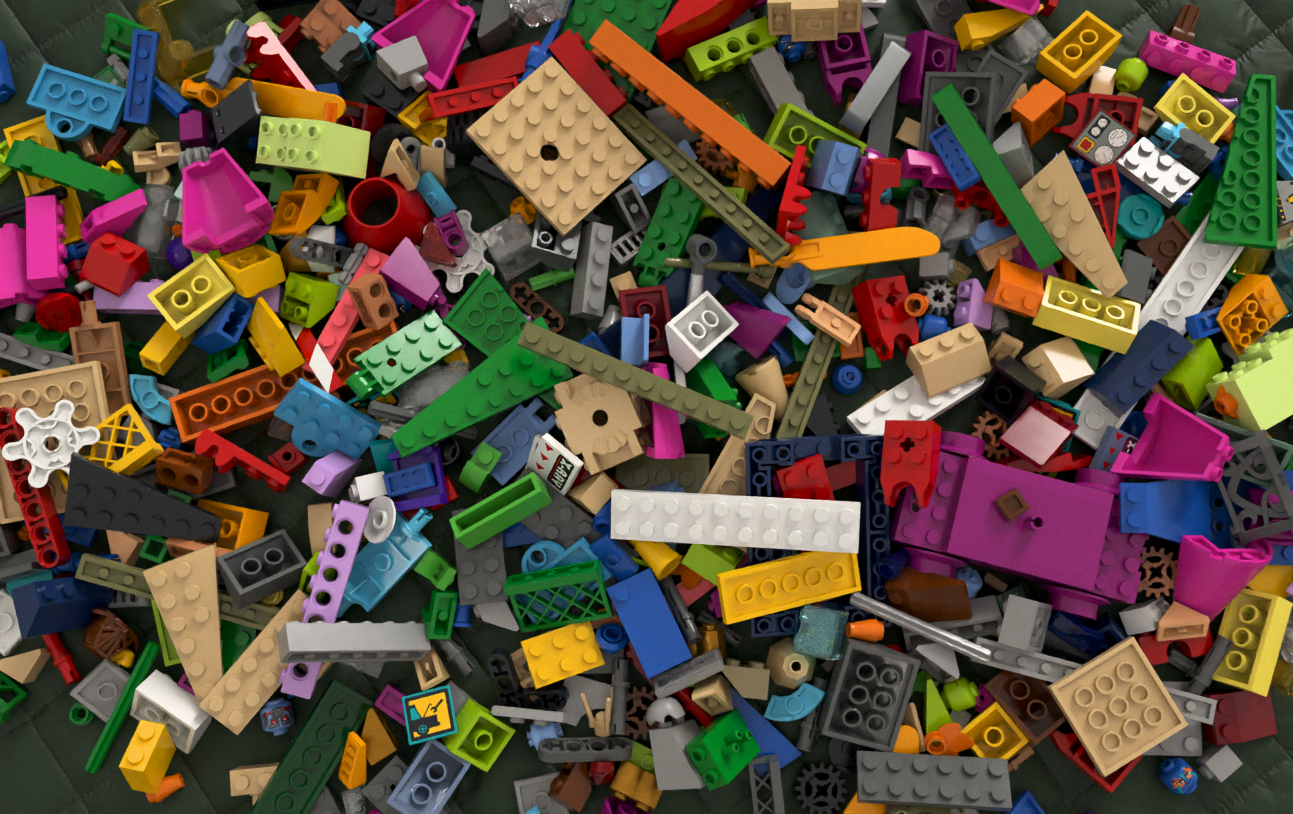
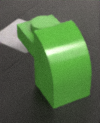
[250,167,295,206]
[458,441,503,495]
[412,549,457,591]

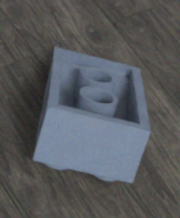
[386,739,471,814]

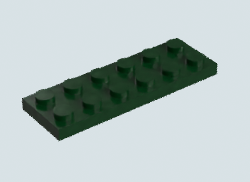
[249,679,374,814]

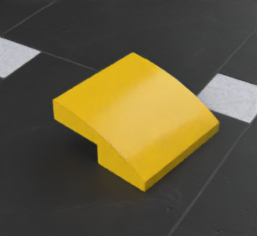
[397,90,448,146]
[1246,565,1293,602]

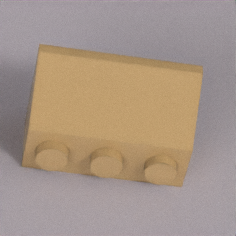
[906,322,991,398]

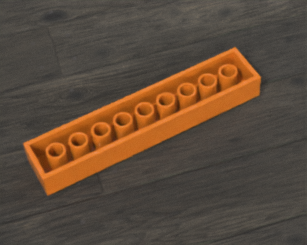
[589,19,792,191]
[168,320,400,445]

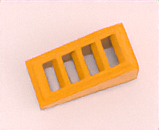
[338,731,366,789]

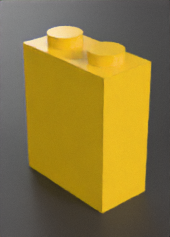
[119,720,176,795]

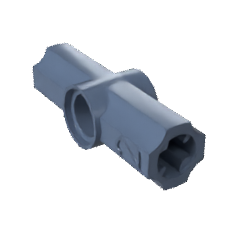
[205,20,250,90]

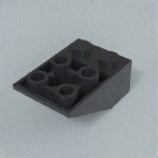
[205,80,261,162]

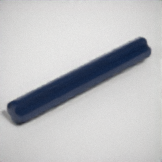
[720,271,791,338]

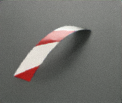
[287,320,344,394]

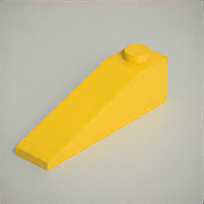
[954,4,1044,51]

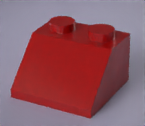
[79,231,150,297]

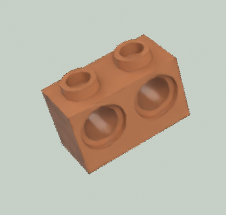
[346,272,399,330]

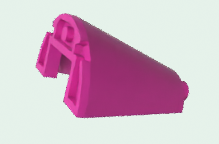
[371,0,477,93]
[182,147,274,254]
[0,223,52,309]
[638,362,685,459]
[1110,392,1234,482]
[1172,535,1274,622]

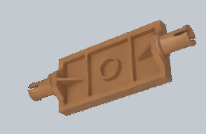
[69,300,133,441]

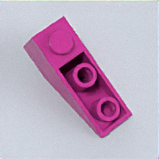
[80,189,147,244]

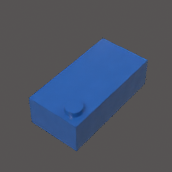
[606,568,693,680]

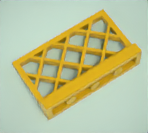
[55,403,165,489]

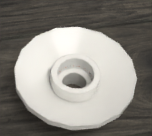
[364,496,396,544]

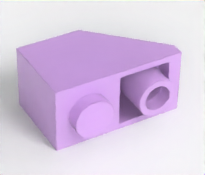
[953,278,993,332]

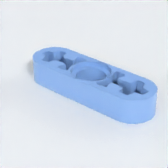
[762,292,815,345]

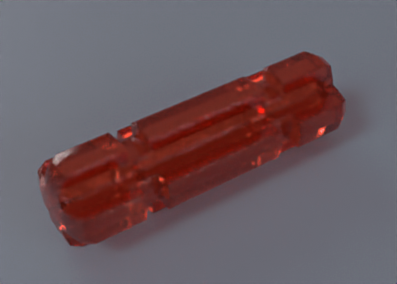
[95,126,131,167]

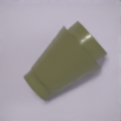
[123,125,159,157]

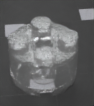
[998,15,1054,67]

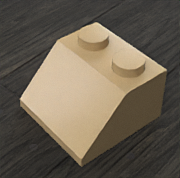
[1022,336,1095,399]

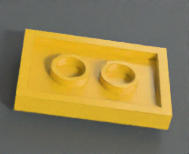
[520,621,605,689]

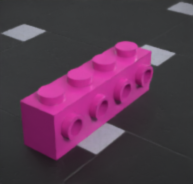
[1138,30,1236,93]
[25,195,68,291]

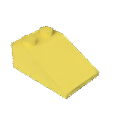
[1153,73,1236,144]
[147,253,236,339]

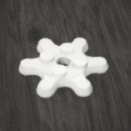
[423,210,499,293]
[2,400,100,488]

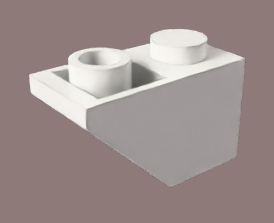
[348,471,388,505]
[1119,596,1170,636]

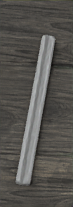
[849,592,991,663]

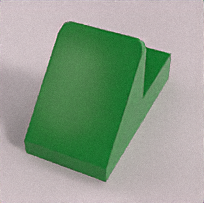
[422,590,458,639]

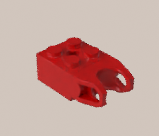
[1051,92,1143,147]
[851,275,919,362]
[880,420,941,509]
[1048,729,1143,793]

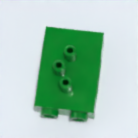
[685,359,742,439]
[685,708,761,791]

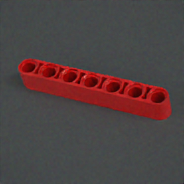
[0,407,71,568]

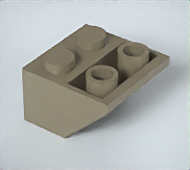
[722,657,770,700]

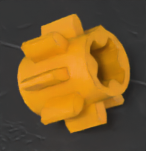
[509,196,537,225]

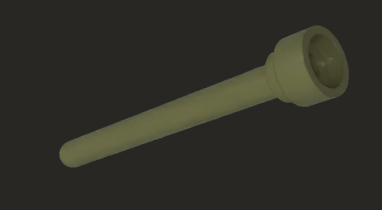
[664,257,773,279]

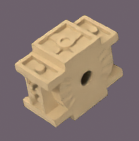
[767,0,862,42]
[554,374,654,475]

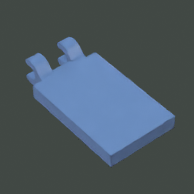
[471,398,557,486]

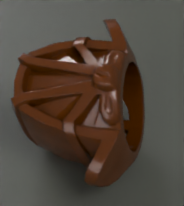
[82,607,140,659]

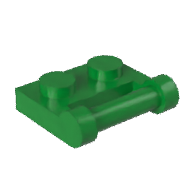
[101,13,151,61]
[207,336,249,383]

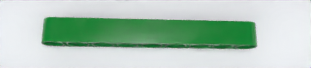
[931,83,1063,271]

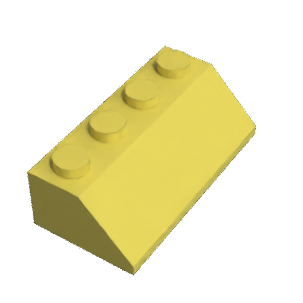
[1032,275,1141,354]
[1212,588,1293,697]

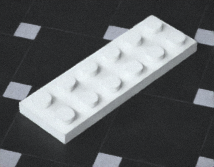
[846,375,986,435]

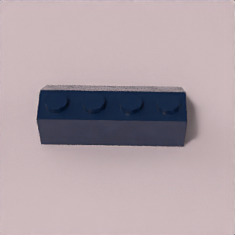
[1083,320,1194,418]
[11,576,115,639]

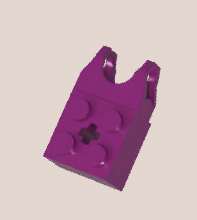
[814,22,872,107]

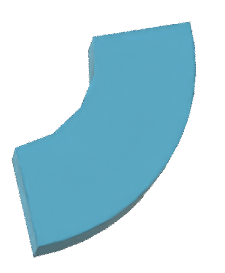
[130,374,174,426]
[763,682,827,722]

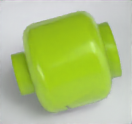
[1113,57,1148,92]
[940,677,979,712]

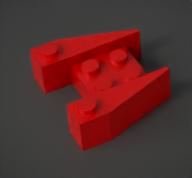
[1020,163,1121,266]

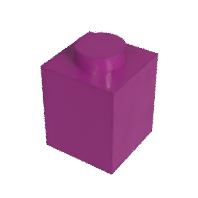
[179,110,210,148]

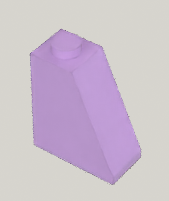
[302,450,363,498]

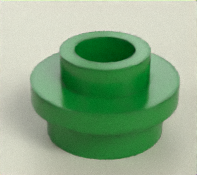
[69,702,95,726]

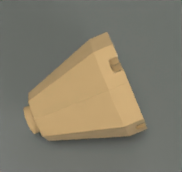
[764,637,817,689]

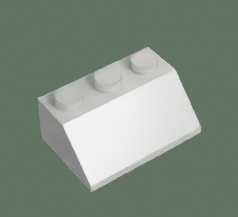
[665,290,739,373]
[130,669,212,754]

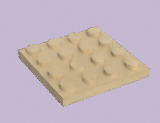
[1047,636,1188,777]

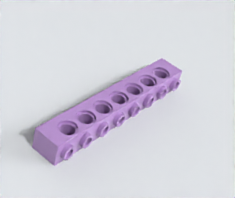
[279,500,371,699]

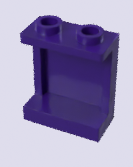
[387,446,449,512]

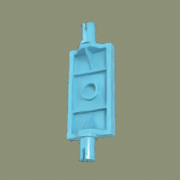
[336,507,433,617]

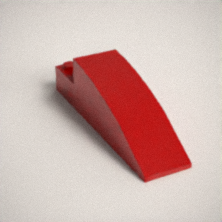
[656,0,758,63]

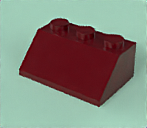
[336,100,386,177]

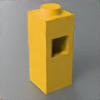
[139,320,195,376]

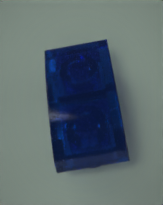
[1047,610,1106,655]

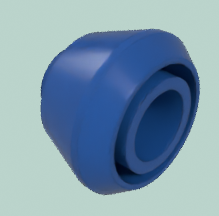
[831,363,863,395]
[596,623,628,654]

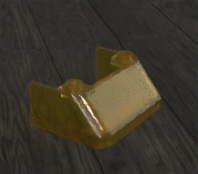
[136,0,217,84]

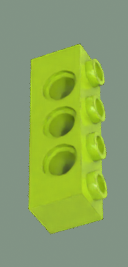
[684,16,778,82]

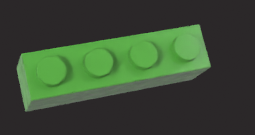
[449,472,552,549]

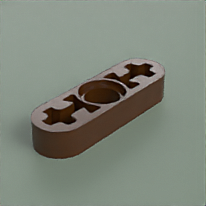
[510,282,565,334]

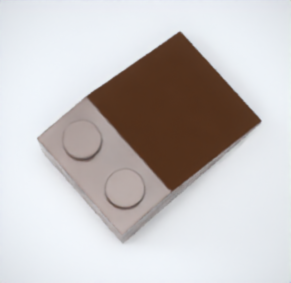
[885,565,973,623]
[984,670,1067,748]

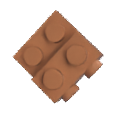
[298,0,361,54]

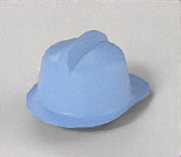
[776,263,816,304]

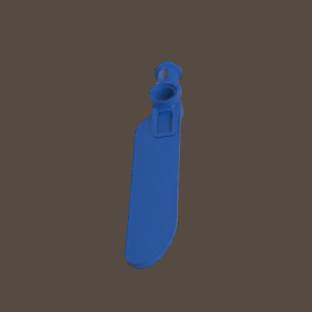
[517,0,575,85]

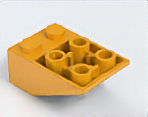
[1216,273,1288,356]

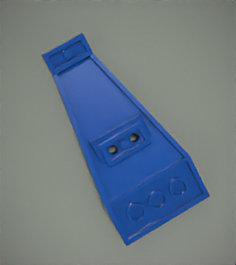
[1118,470,1293,566]

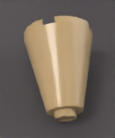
[735,355,789,422]

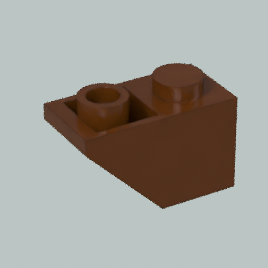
[547,762,592,813]

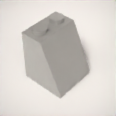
[649,716,707,790]

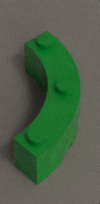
[4,138,141,203]

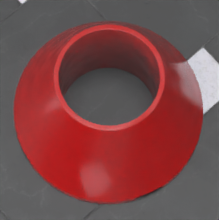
[340,175,431,256]

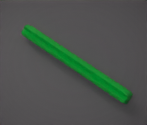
[85,641,160,774]

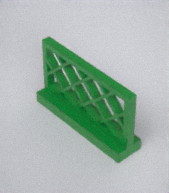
[503,559,614,633]

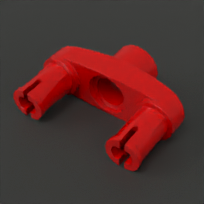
[952,175,1009,228]

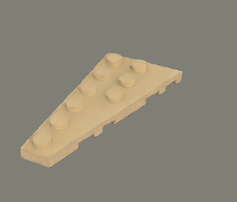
[1020,150,1128,300]
[699,393,776,554]
[143,543,224,703]

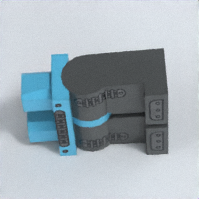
[320,21,377,90]
[1148,121,1219,176]

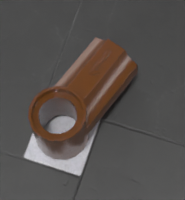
[1166,4,1201,44]

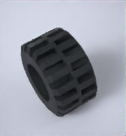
[446,111,489,159]

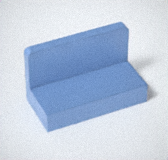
[620,314,649,368]

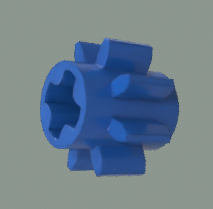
[157,426,187,451]

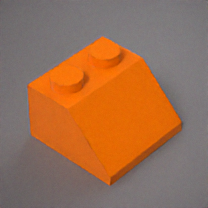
[1011,78,1066,148]
[983,258,1044,318]

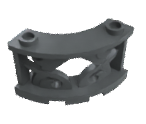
[1217,429,1293,546]

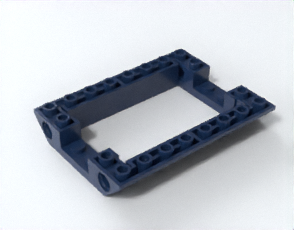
[744,434,892,638]

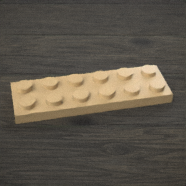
[198,588,323,735]

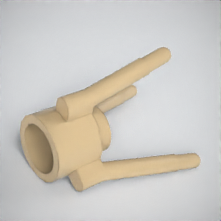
[580,674,614,737]

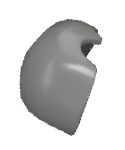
[646,696,686,726]

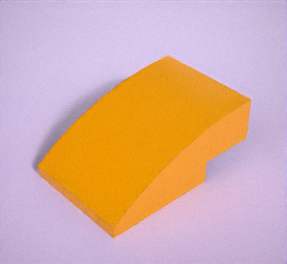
[267,173,339,235]

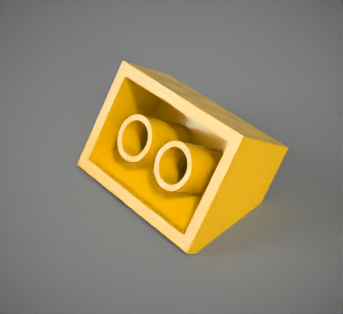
[247,296,305,377]

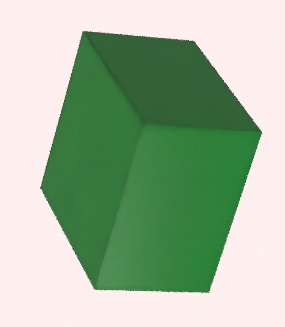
[862,347,881,371]

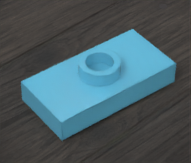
[416,171,457,218]

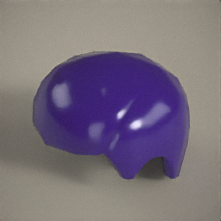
[166,236,194,271]

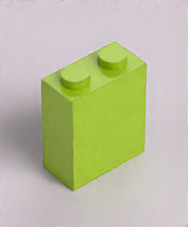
[1161,334,1224,411]

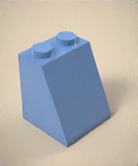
[805,140,862,198]

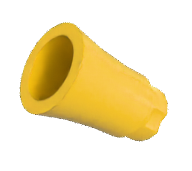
[628,540,682,580]

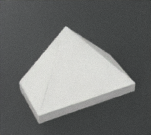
[302,225,336,273]

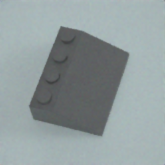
[918,72,1000,169]
[818,633,921,753]

